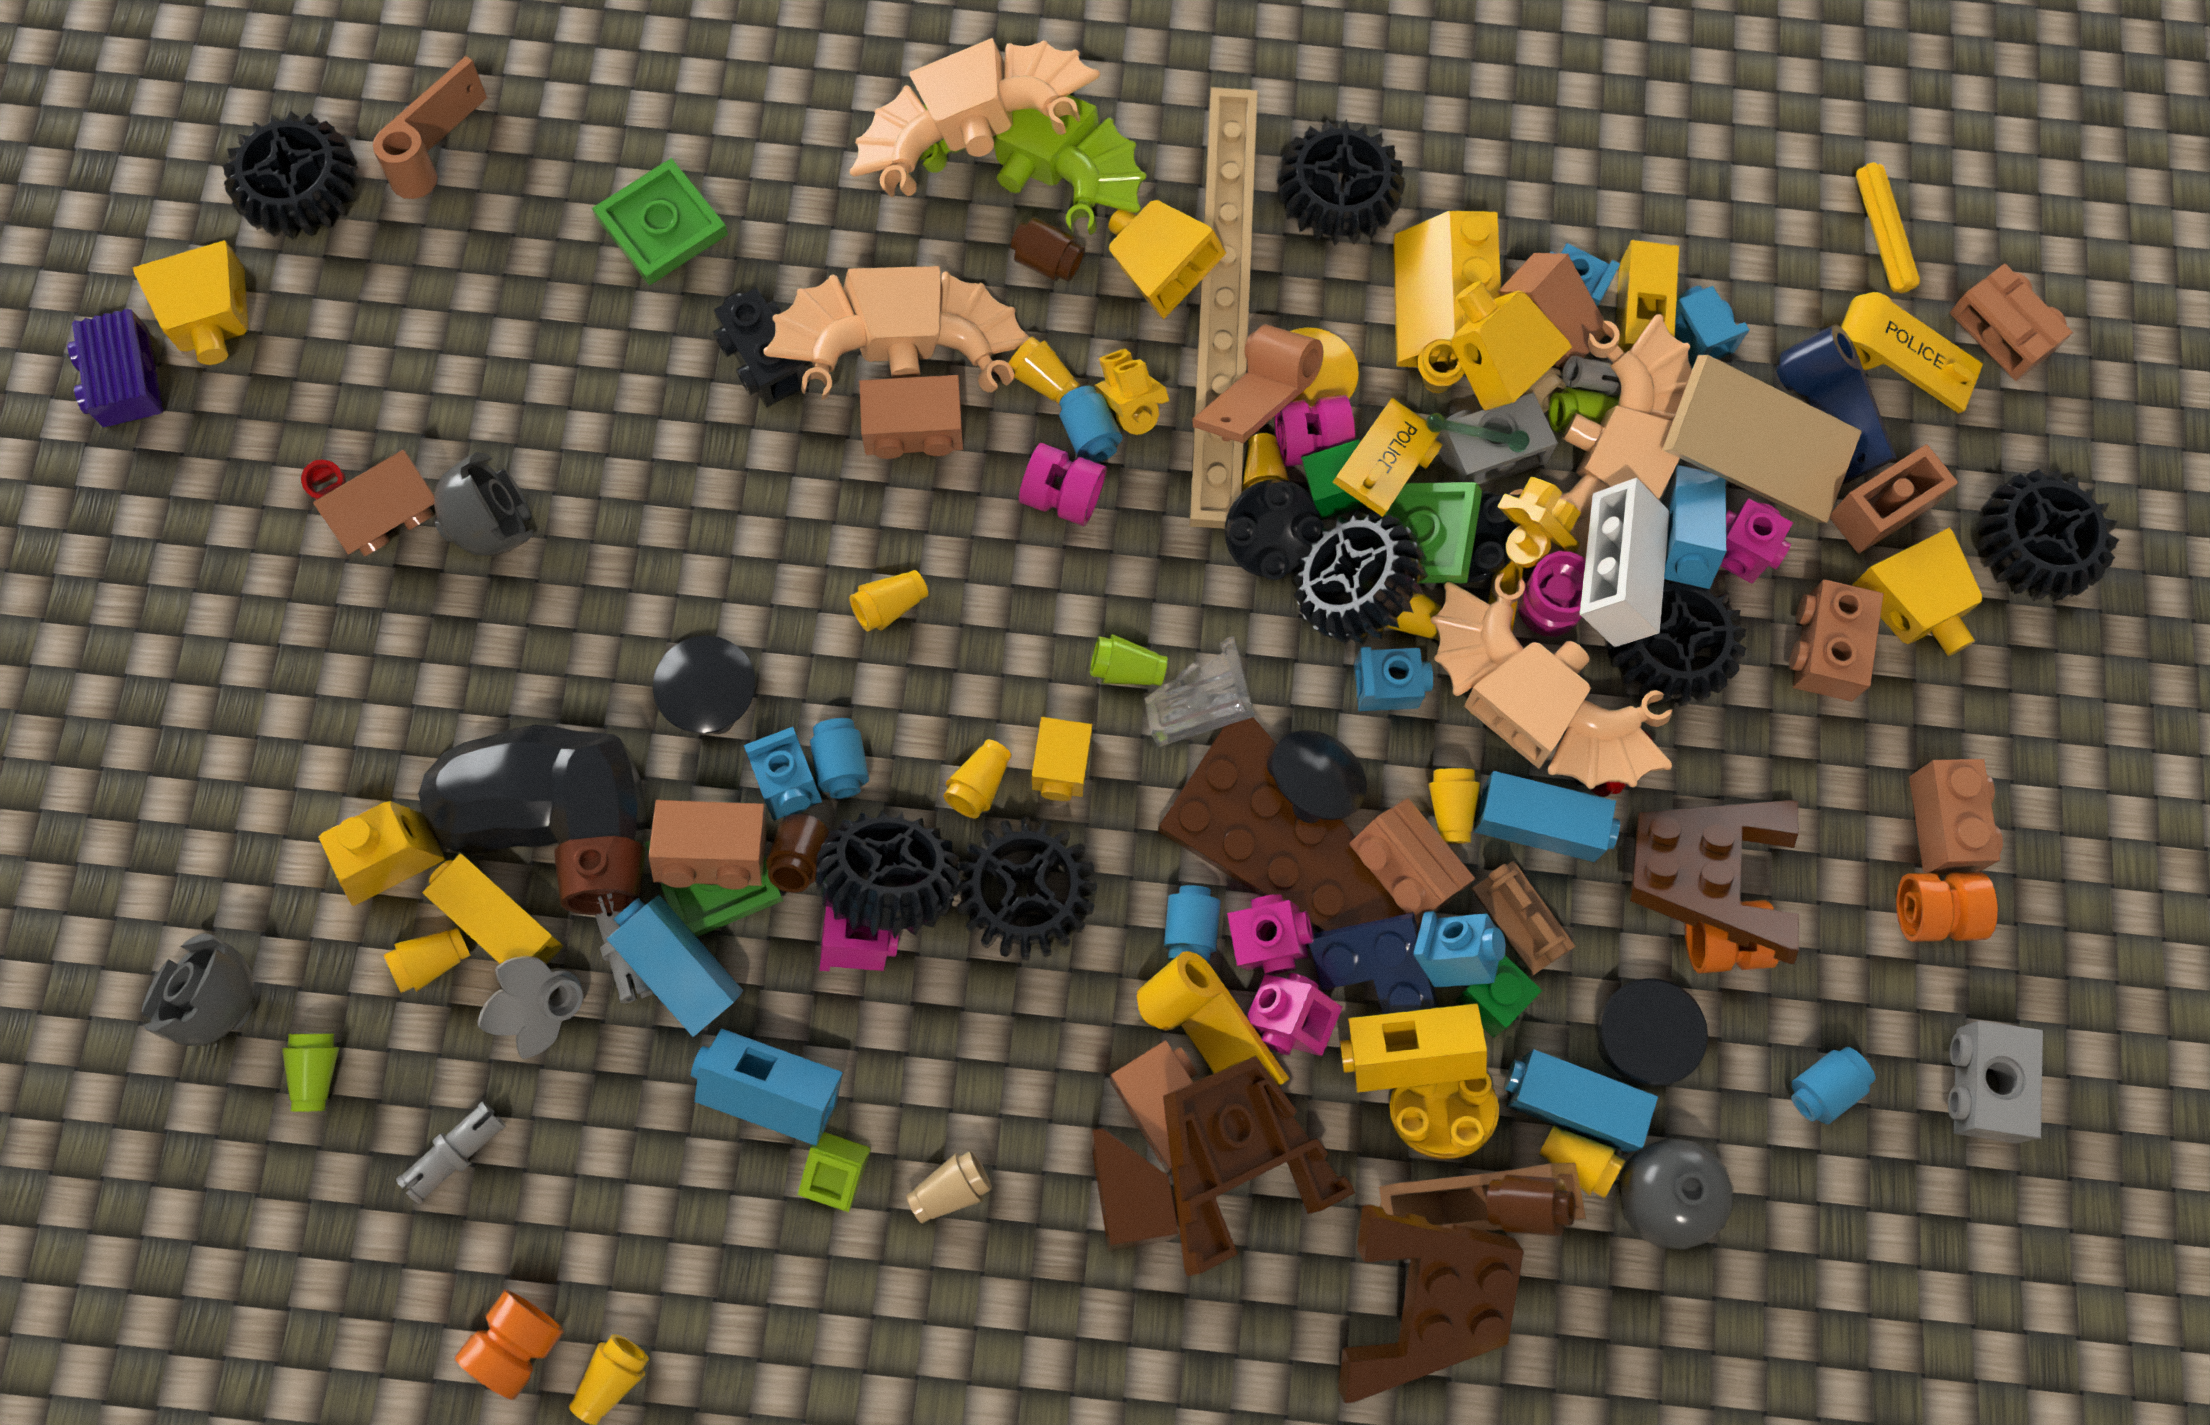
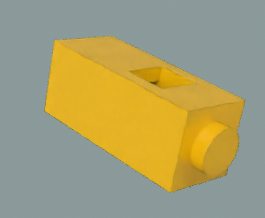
[1616,240,1679,353]
[422,853,564,964]
[1340,1003,1487,1092]

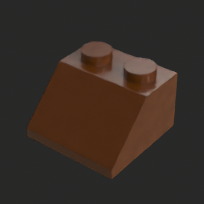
[1091,1129,1179,1251]

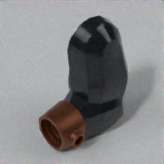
[418,724,646,915]

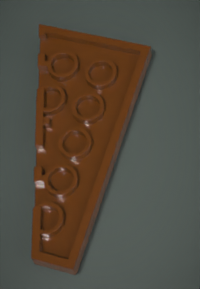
[1158,702,1421,933]

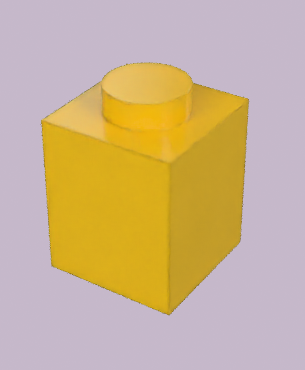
[1032,717,1092,801]

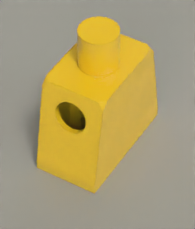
[1108,200,1227,320]
[133,240,249,365]
[1451,281,1572,411]
[1853,527,1982,656]
[319,801,446,906]

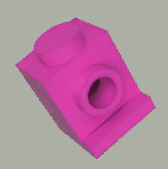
[819,906,899,972]

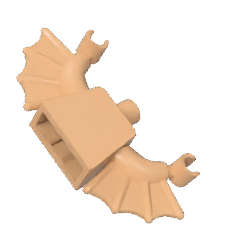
[850,38,1100,197]
[763,266,1030,400]
[1509,314,1692,559]
[1431,573,1673,789]

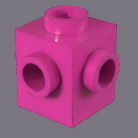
[1720,498,1793,584]
[1227,894,1314,975]
[1247,973,1343,1056]

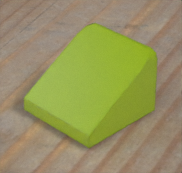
[797,1132,871,1212]

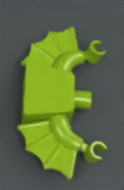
[918,95,1146,235]

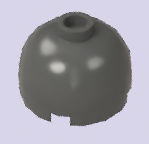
[434,452,533,556]
[142,933,254,1046]
[1619,1138,1733,1250]

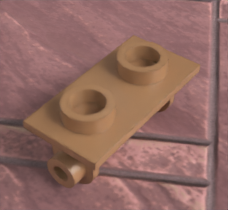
[1471,861,1576,975]

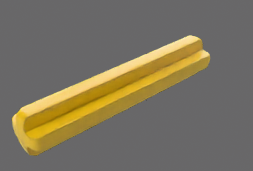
[1856,162,1920,294]

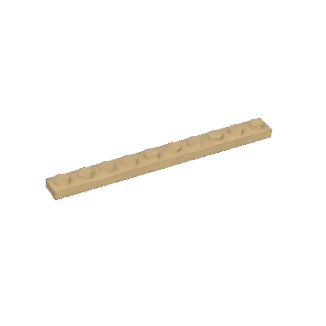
[1189,87,1257,529]

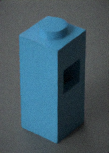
[1661,465,1727,589]
[1474,771,1620,862]
[607,895,743,1037]
[691,1028,843,1146]
[1504,1049,1658,1154]

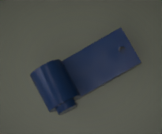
[1776,324,1897,485]

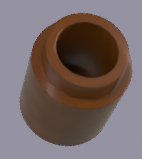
[1010,217,1085,282]
[766,814,829,893]
[1487,1175,1576,1236]

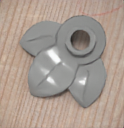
[478,956,583,1059]

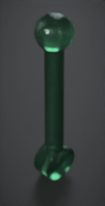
[1426,413,1530,452]

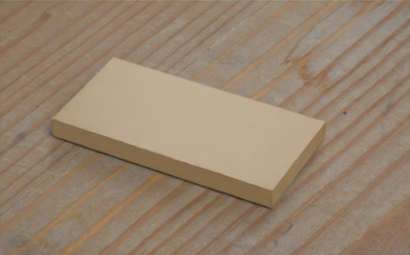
[1662,355,1862,523]

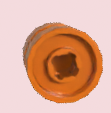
[1896,872,1998,942]
[1685,900,1779,974]
[454,1289,565,1400]

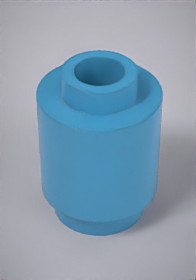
[1059,386,1123,463]
[810,718,869,799]
[1164,885,1221,964]
[1791,1047,1876,1124]

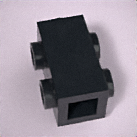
[713,287,811,408]

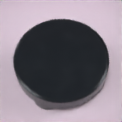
[1597,978,1708,1087]

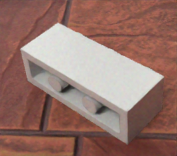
[1580,477,1670,647]

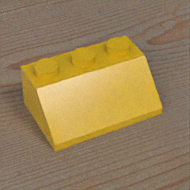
[1393,211,1501,367]

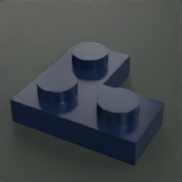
[1309,912,1440,1014]

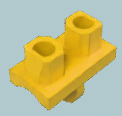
[1094,348,1169,435]
[1497,477,1581,568]

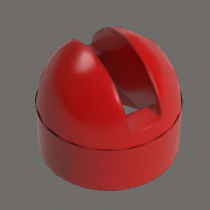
[301,459,346,500]

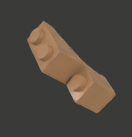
[1379,1163,1586,1232]

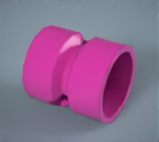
[1274,395,1355,467]
[1019,442,1107,526]
[1518,551,1586,637]

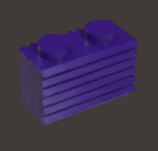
[67,308,164,428]

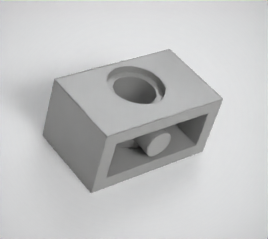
[1437,392,1558,487]
[1948,1020,2043,1144]

